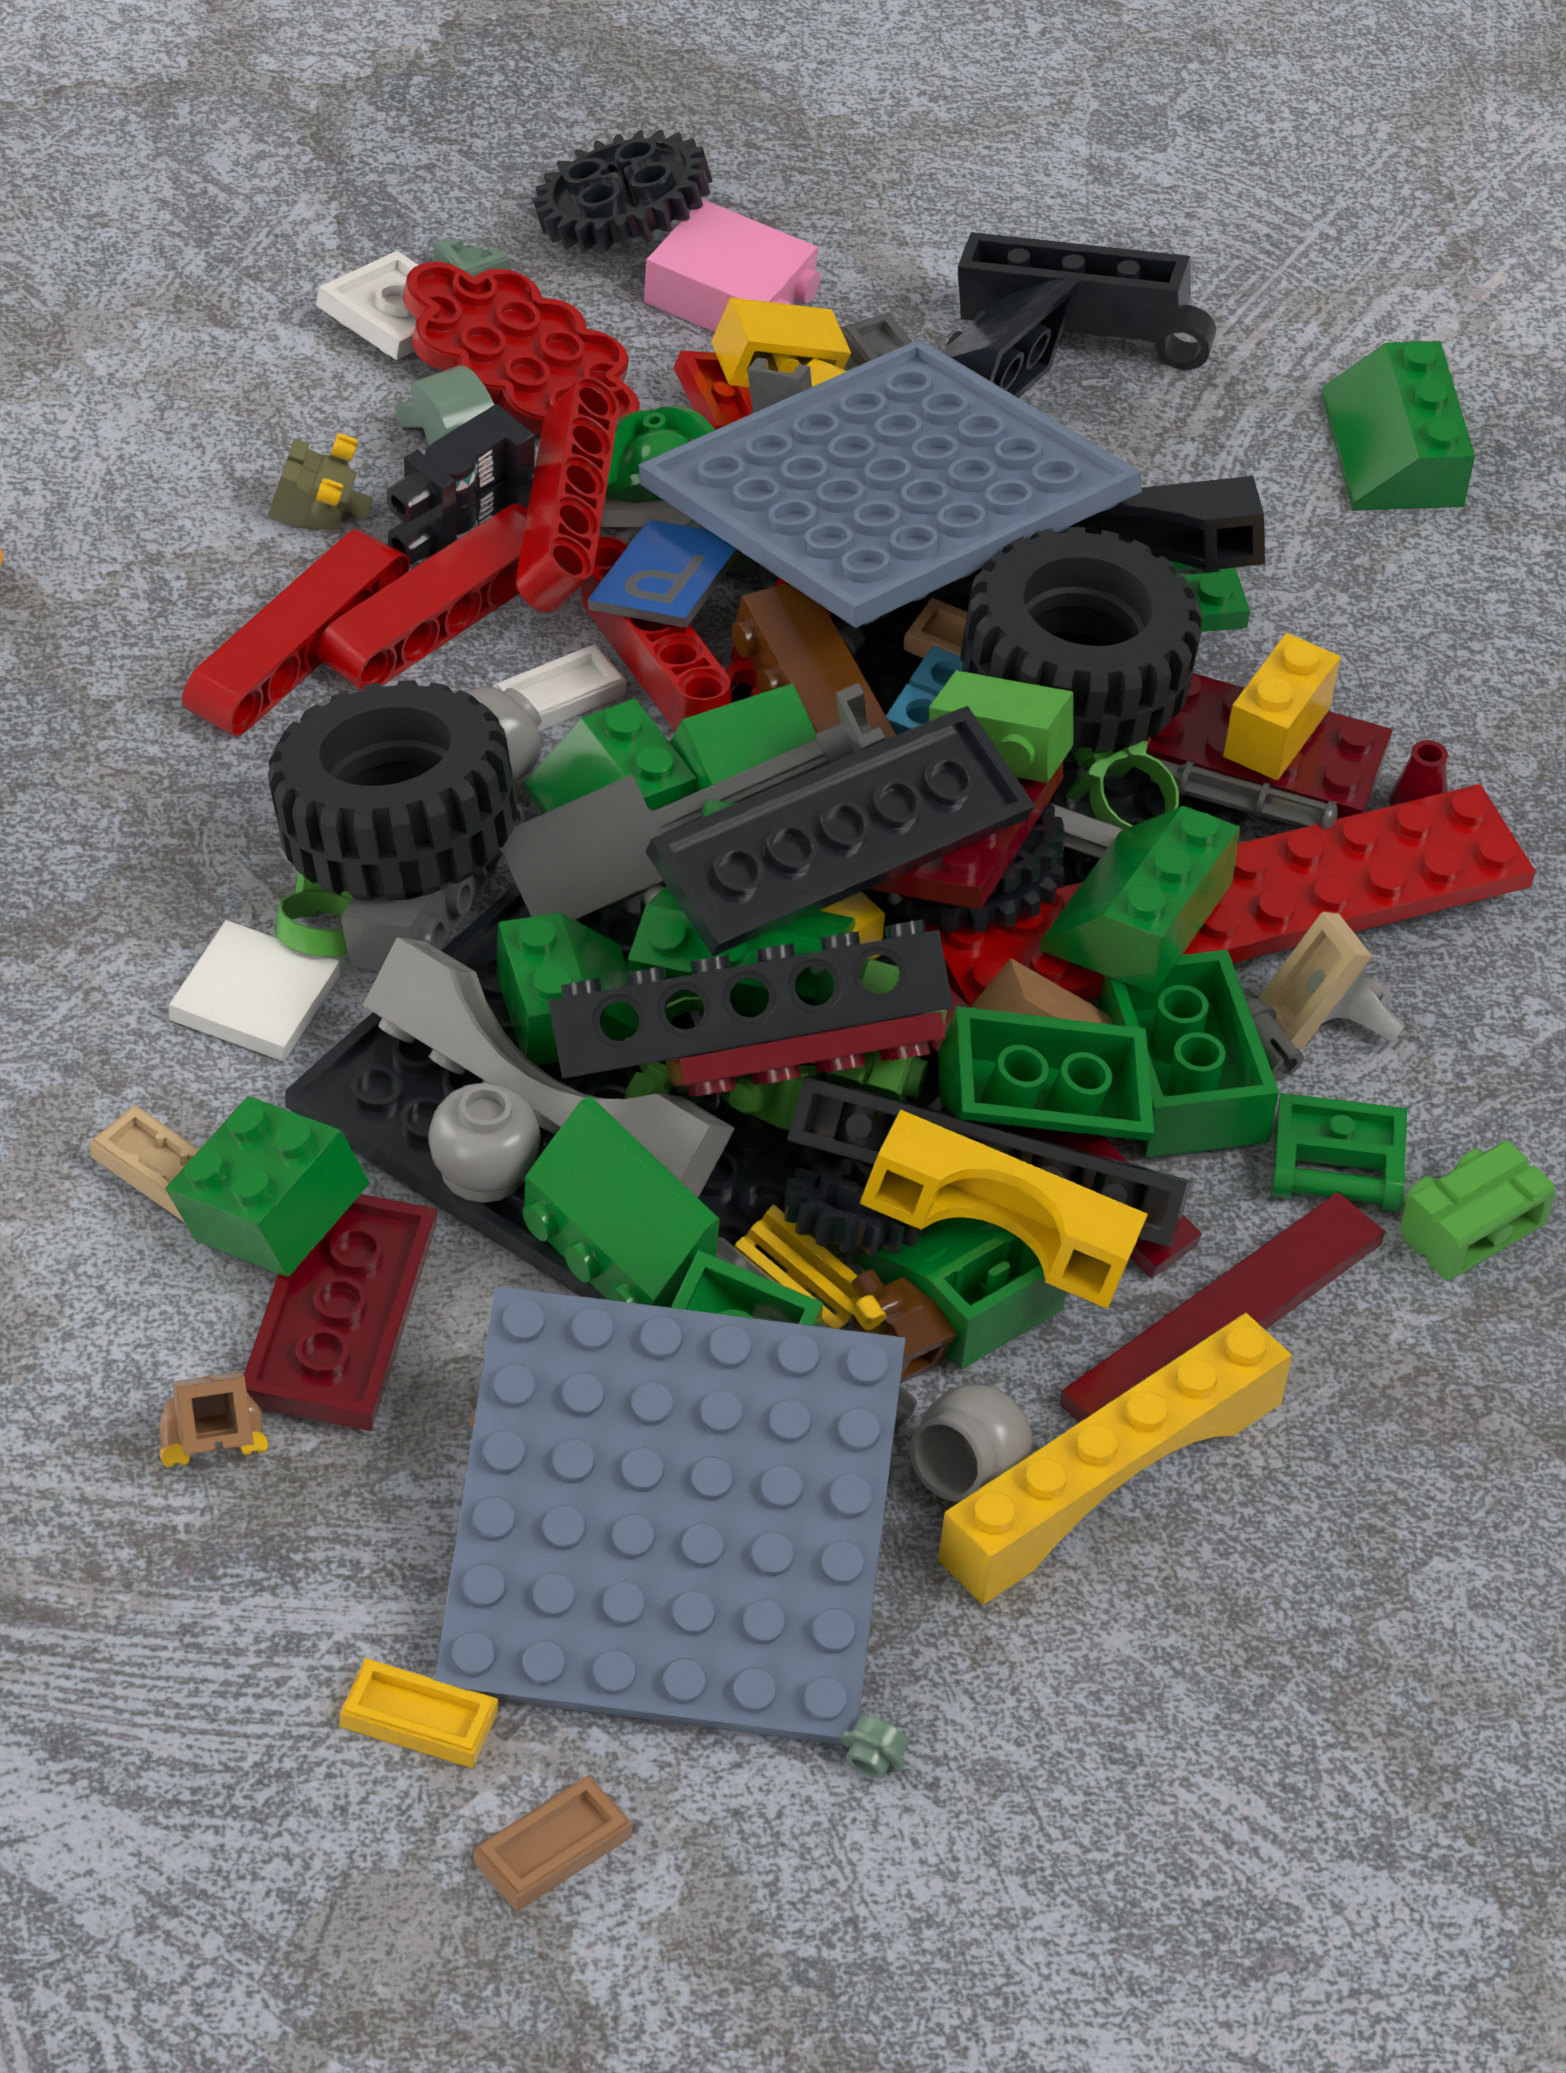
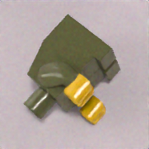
[267,433,373,530]

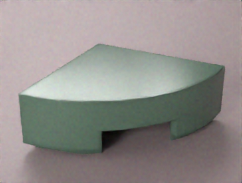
[434,239,510,277]

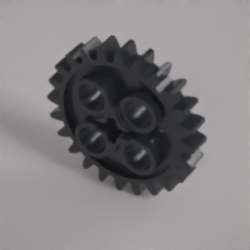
[533,130,713,252]

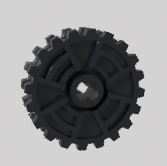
[866,802,1064,933]

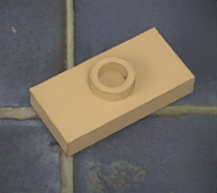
[89,1105,200,1223]

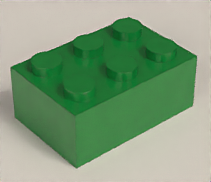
[1098,949,1279,1158]

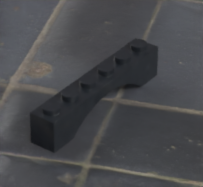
[911,476,1265,602]

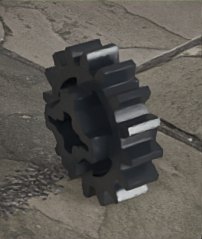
[783,1159,925,1256]

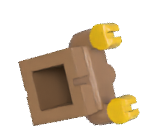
[159,1371,268,1468]

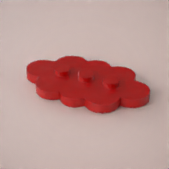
[402,262,640,435]

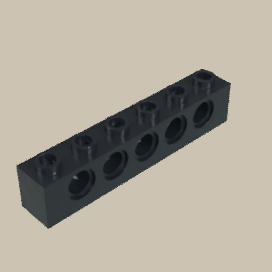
[548,919,953,1079]
[787,1076,1192,1247]

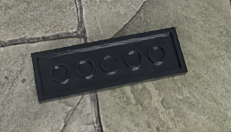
[645,705,1035,957]

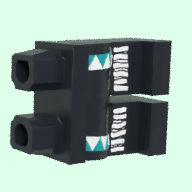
[387,404,535,564]

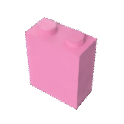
[644,199,821,332]

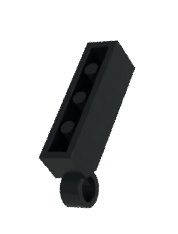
[957,232,1216,370]

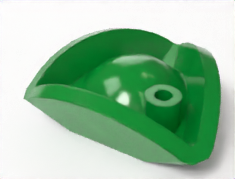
[605,405,715,503]

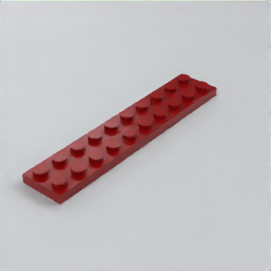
[925,784,1536,1008]

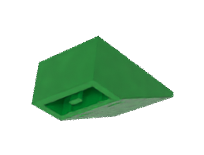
[850,1217,1066,1370]

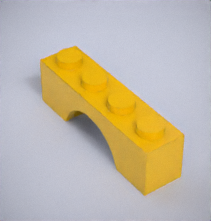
[860,1110,1148,1309]

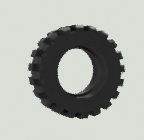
[960,527,1202,753]
[267,680,518,901]

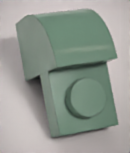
[394,365,494,446]

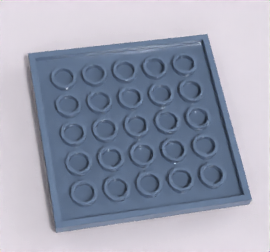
[639,339,1142,628]
[434,1286,906,1745]

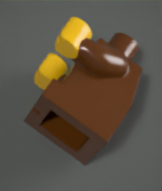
[851,1269,957,1384]

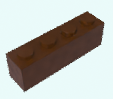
[732,583,896,740]

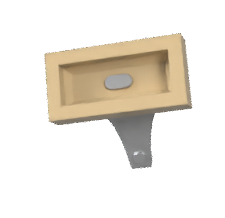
[1258,912,1404,1049]

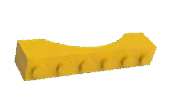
[938,1313,1292,1605]

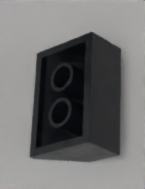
[941,275,1080,398]

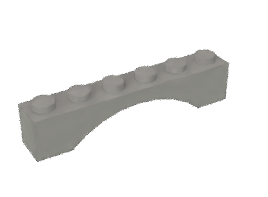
[362,937,735,1197]

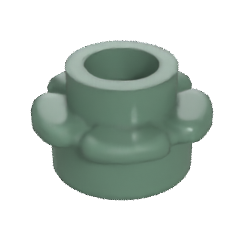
[841,1715,909,1778]

